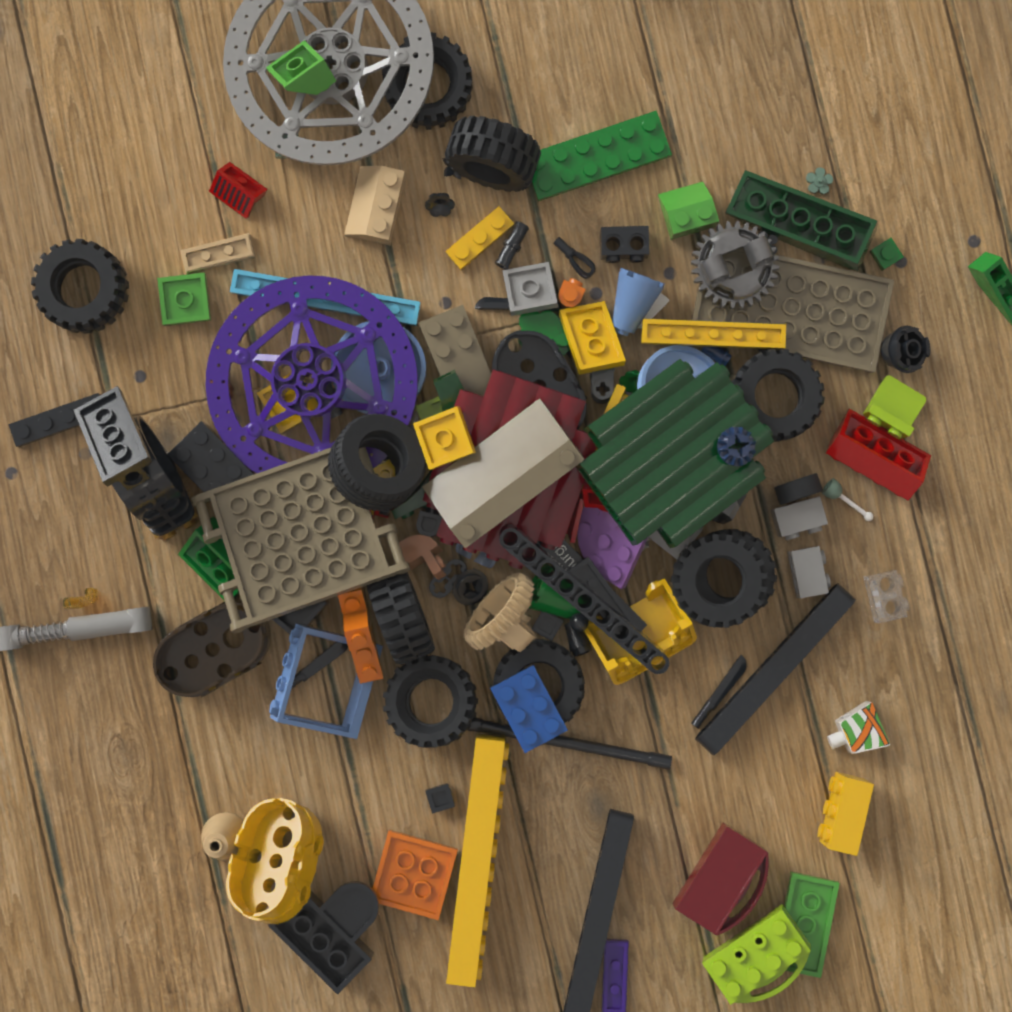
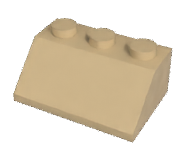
[344,166,406,246]

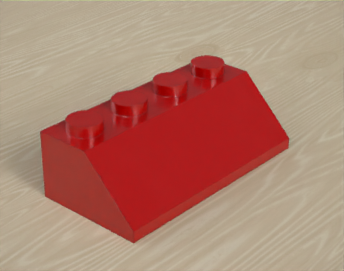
[826,408,931,501]

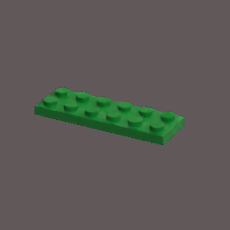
[532,110,672,202]

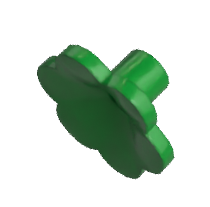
[619,370,640,392]

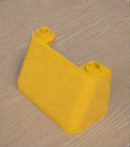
[584,578,697,685]

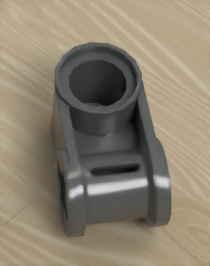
[590,368,615,404]

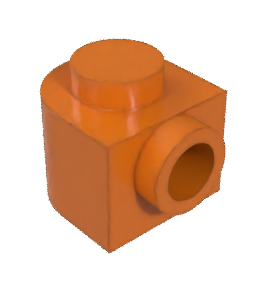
[558,278,586,309]

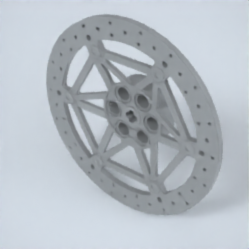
[223,0,434,165]

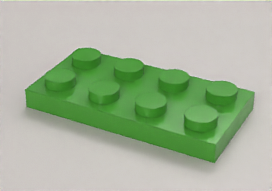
[784,871,840,978]

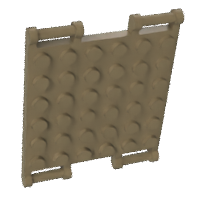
[191,447,410,633]

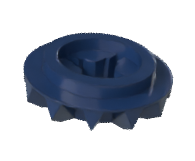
[717,427,756,466]

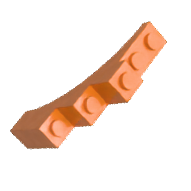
[338,586,384,684]

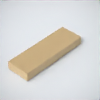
[180,233,255,274]

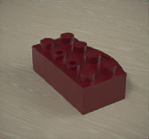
[672,822,769,936]

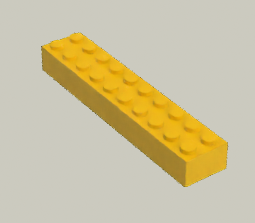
[446,734,509,987]

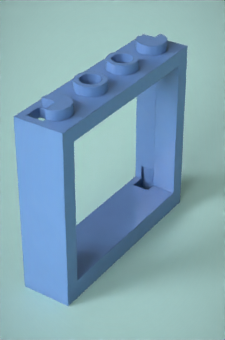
[269,623,383,739]

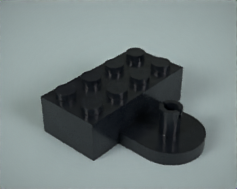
[268,881,379,995]

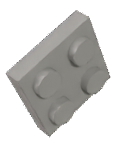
[502,262,558,316]

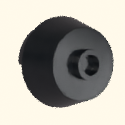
[881,325,931,373]

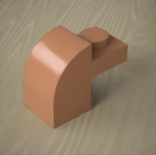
[399,535,447,580]

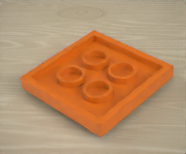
[372,830,458,920]

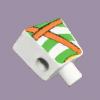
[827,701,890,754]

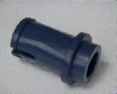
[701,346,732,366]

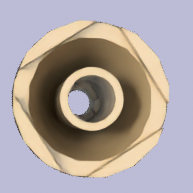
[201,812,243,861]

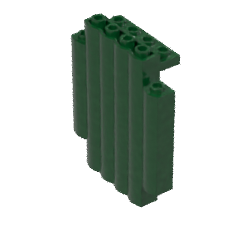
[575,359,774,548]

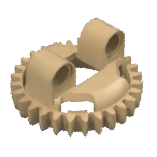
[463,573,536,652]

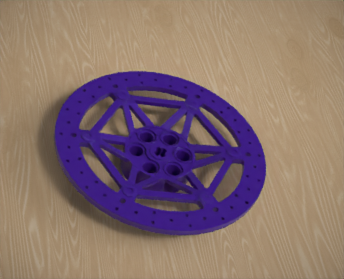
[205,276,418,473]

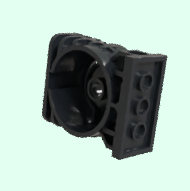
[74,386,195,536]

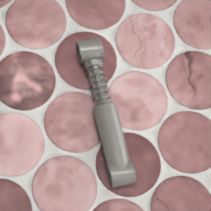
[0,606,153,651]

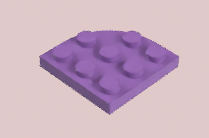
[577,506,648,589]

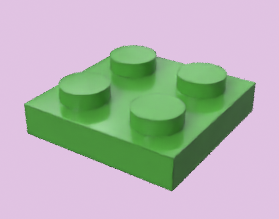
[157,272,211,326]

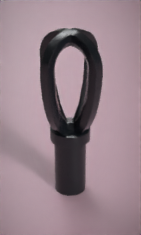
[553,237,595,279]

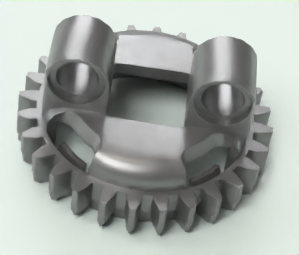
[691,221,779,309]

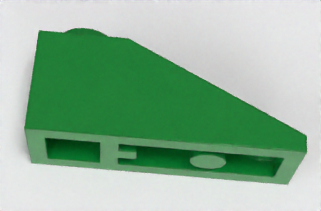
[968,252,1012,325]

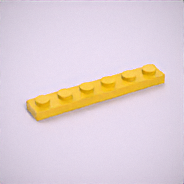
[641,319,786,349]

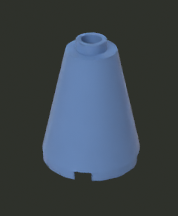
[612,268,665,336]

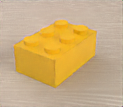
[818,772,874,856]

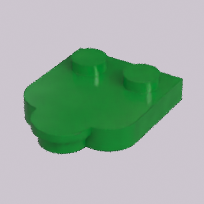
[518,311,570,356]

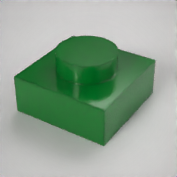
[869,238,904,271]

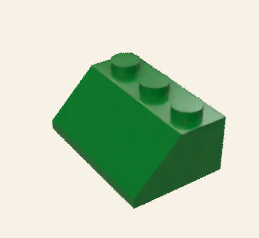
[178,516,239,601]

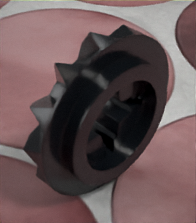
[451,568,488,605]

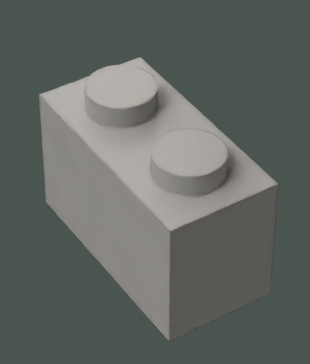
[770,496,828,540]
[787,546,831,599]

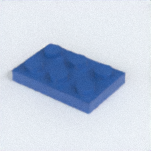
[490,665,568,753]

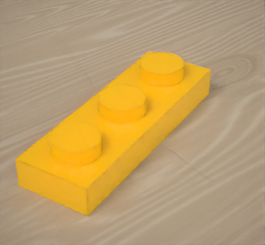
[445,206,514,271]

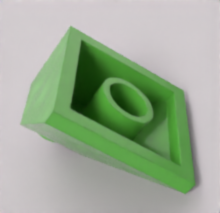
[266,40,336,95]

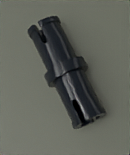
[495,221,529,270]

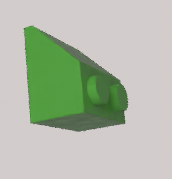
[658,182,719,240]

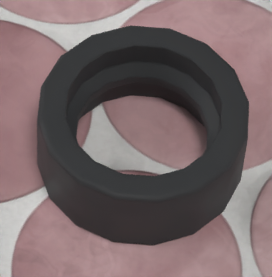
[774,473,823,505]

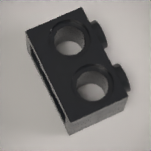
[600,226,649,263]

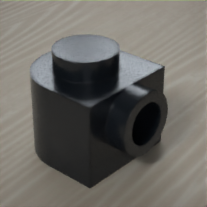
[416,508,442,537]

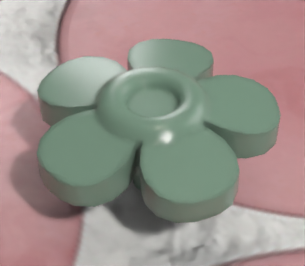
[806,167,833,194]

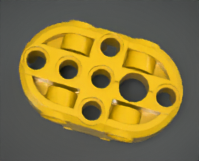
[226,798,324,924]

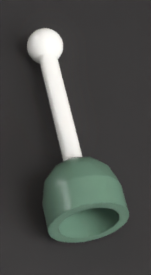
[822,478,874,521]

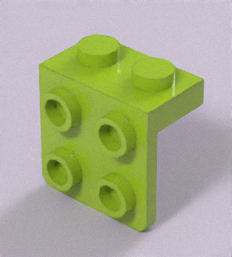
[862,375,926,439]

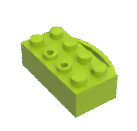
[702,904,811,1005]

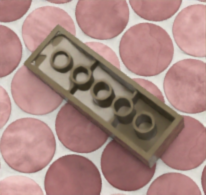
[419,305,491,396]

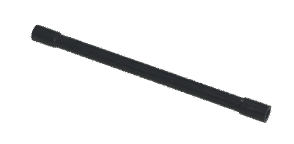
[468,717,672,770]

